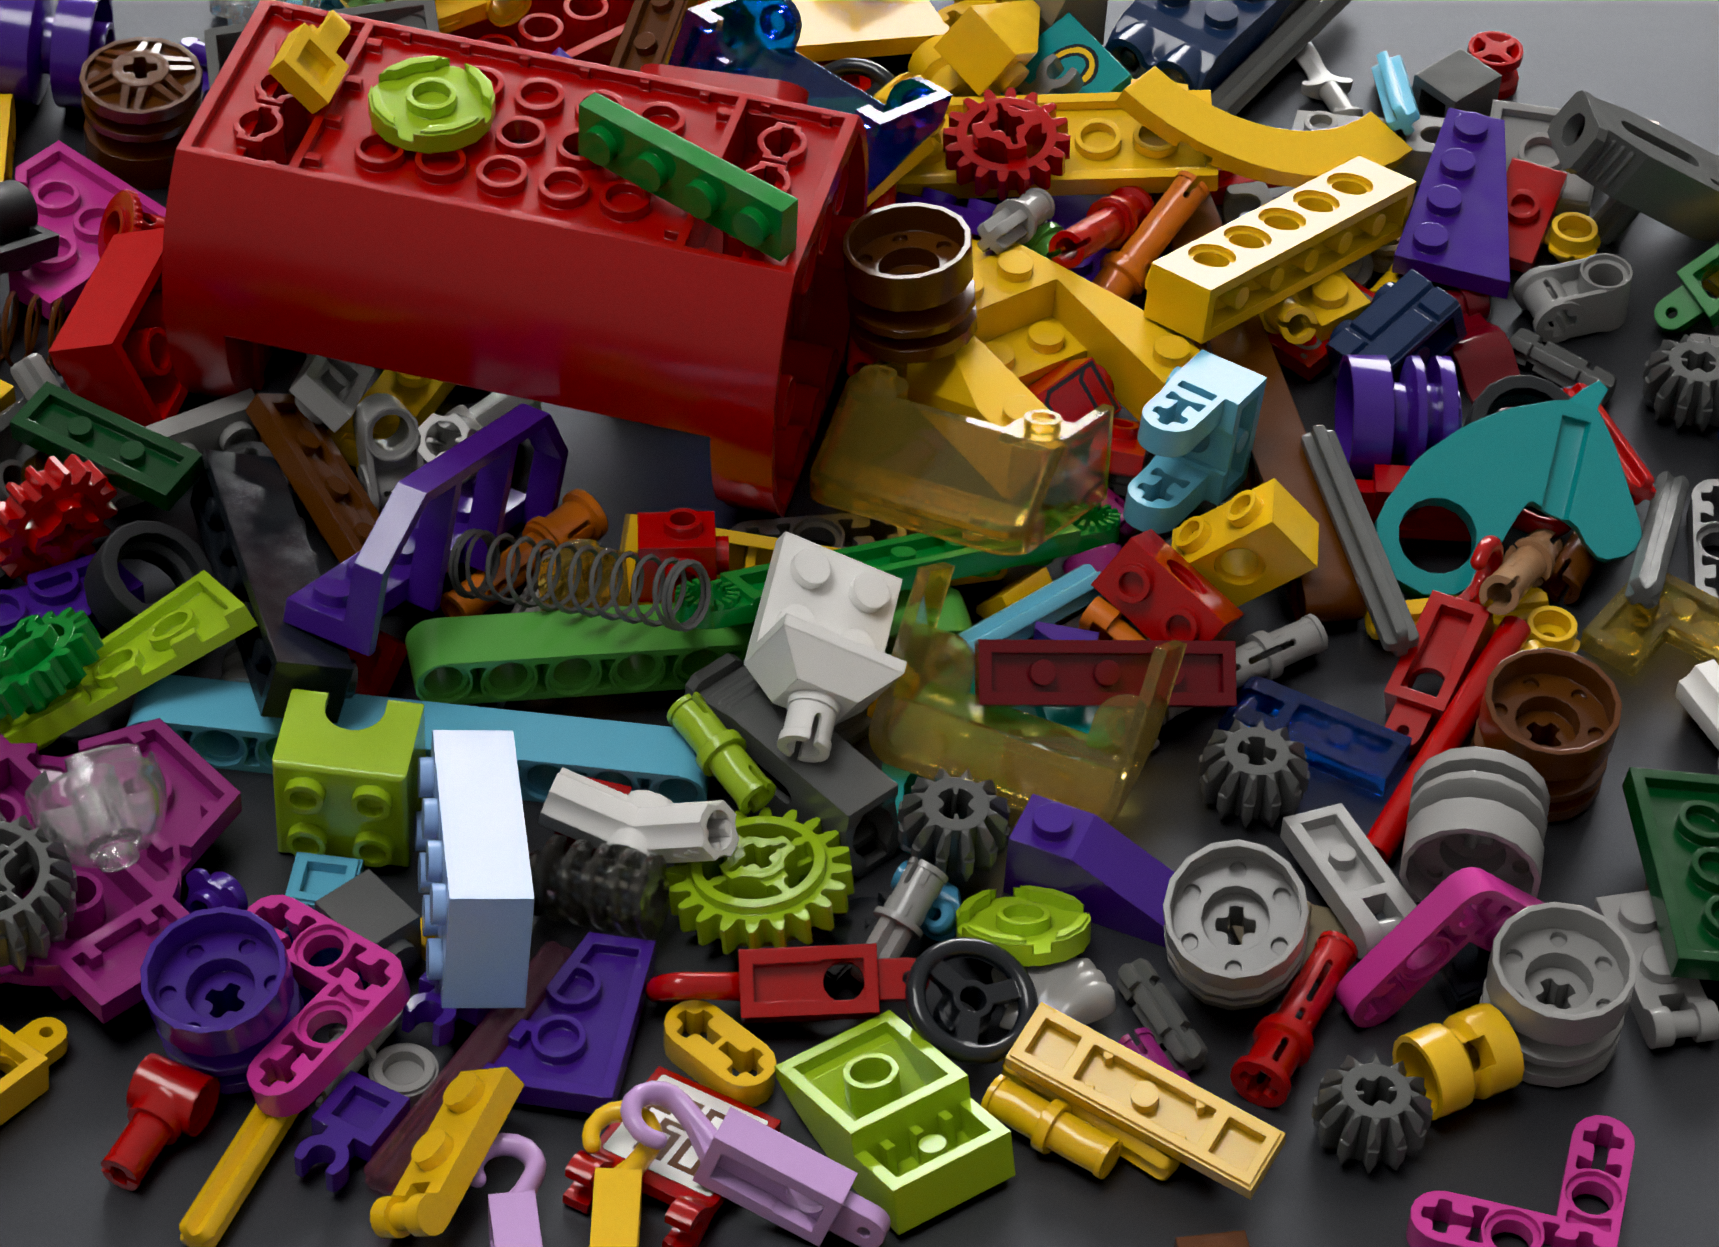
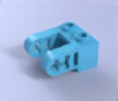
[1123,349,1267,534]

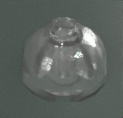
[25,743,168,872]

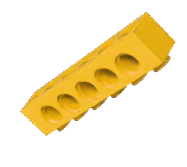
[1143,156,1417,344]

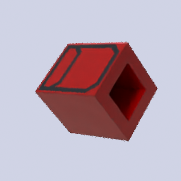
[1027,357,1122,448]

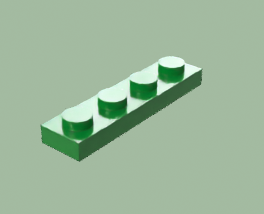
[578,92,798,262]

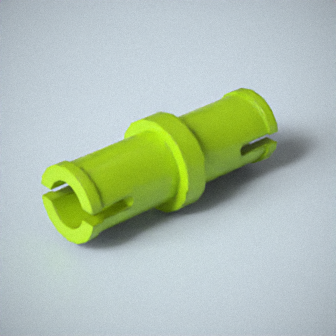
[666,692,776,814]

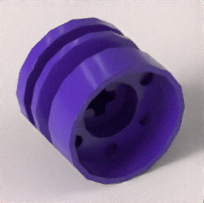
[1334,355,1462,480]
[140,906,306,1095]

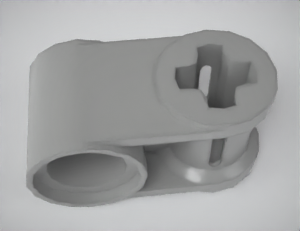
[1513,253,1633,343]
[353,393,425,514]

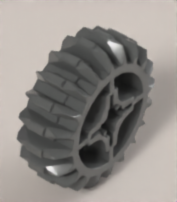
[0,812,78,973]

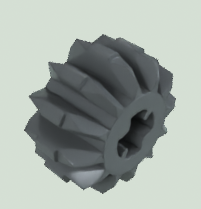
[1642,334,1719,433]
[1197,719,1310,828]
[897,767,1010,882]
[1311,1052,1433,1174]

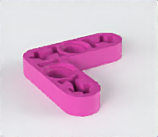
[1335,867,1544,1028]
[246,894,411,1117]
[1406,1115,1635,1247]

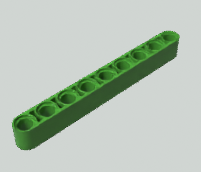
[405,586,973,705]

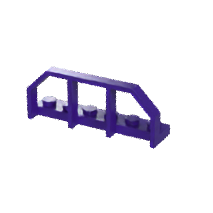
[283,403,569,657]

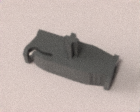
[1547,90,1719,245]
[685,653,900,879]

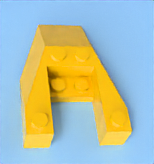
[894,235,1200,501]

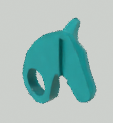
[1374,380,1642,599]

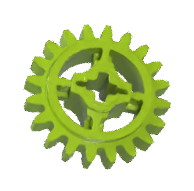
[666,807,854,954]

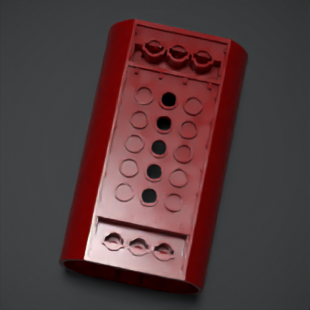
[162,0,869,518]

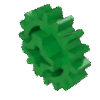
[0,607,104,720]

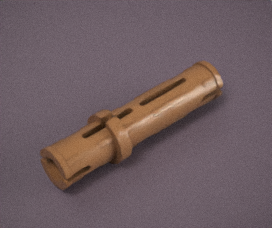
[1479,528,1563,615]

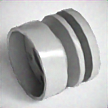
[1399,746,1550,905]
[1163,839,1309,1011]
[1479,902,1637,1088]

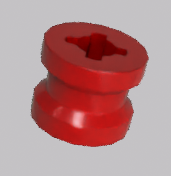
[1467,31,1524,100]

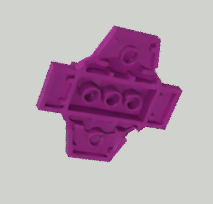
[0,718,242,1024]

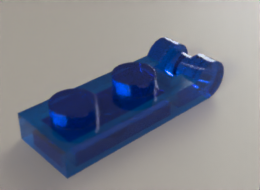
[1218,676,1412,797]

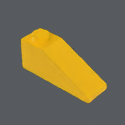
[933,0,1040,96]

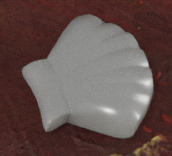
[991,956,1116,1030]

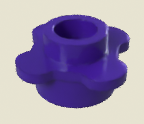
[181,868,248,913]

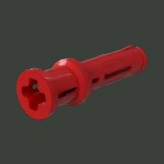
[1048,186,1155,269]
[1230,930,1358,1108]

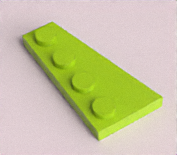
[0,570,258,751]

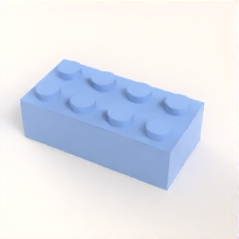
[414,730,534,1008]

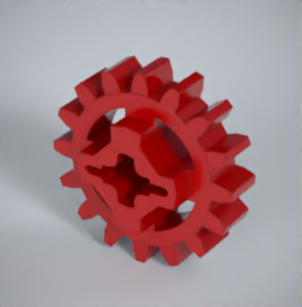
[943,87,1071,201]
[0,454,118,584]

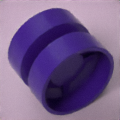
[0,0,116,109]

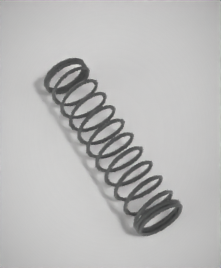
[448,528,711,632]

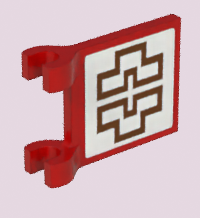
[562,1066,781,1247]

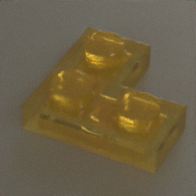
[1579,573,1719,677]

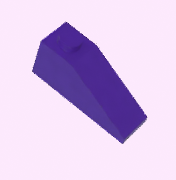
[1003,794,1175,948]

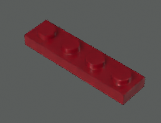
[975,639,1237,708]

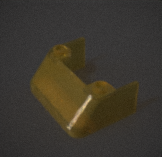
[810,360,1114,556]
[869,562,1187,824]

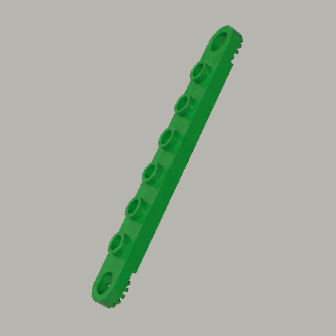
[674,500,1121,629]

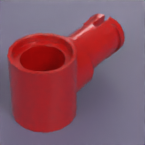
[101,1053,220,1191]

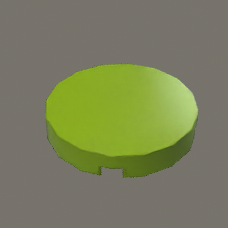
[368,55,495,154]
[956,885,1091,966]

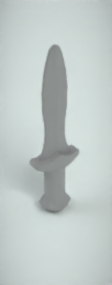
[1294,41,1363,117]

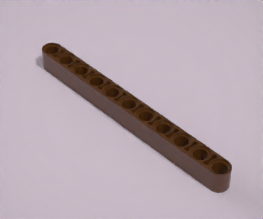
[1149,192,1366,624]

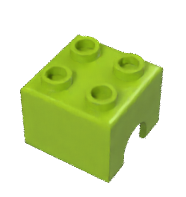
[272,689,426,867]

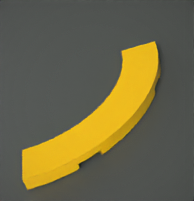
[1115,66,1413,188]

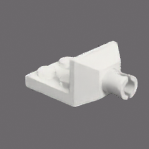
[744,531,907,763]

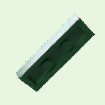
[9,381,205,511]

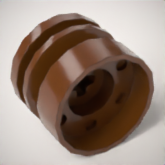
[79,37,204,190]
[843,202,977,364]
[1470,647,1622,823]

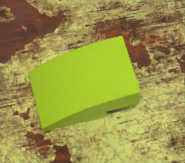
[774,1010,1016,1235]

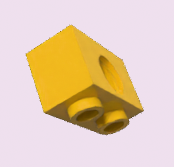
[1171,478,1319,607]

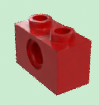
[1091,529,1244,641]

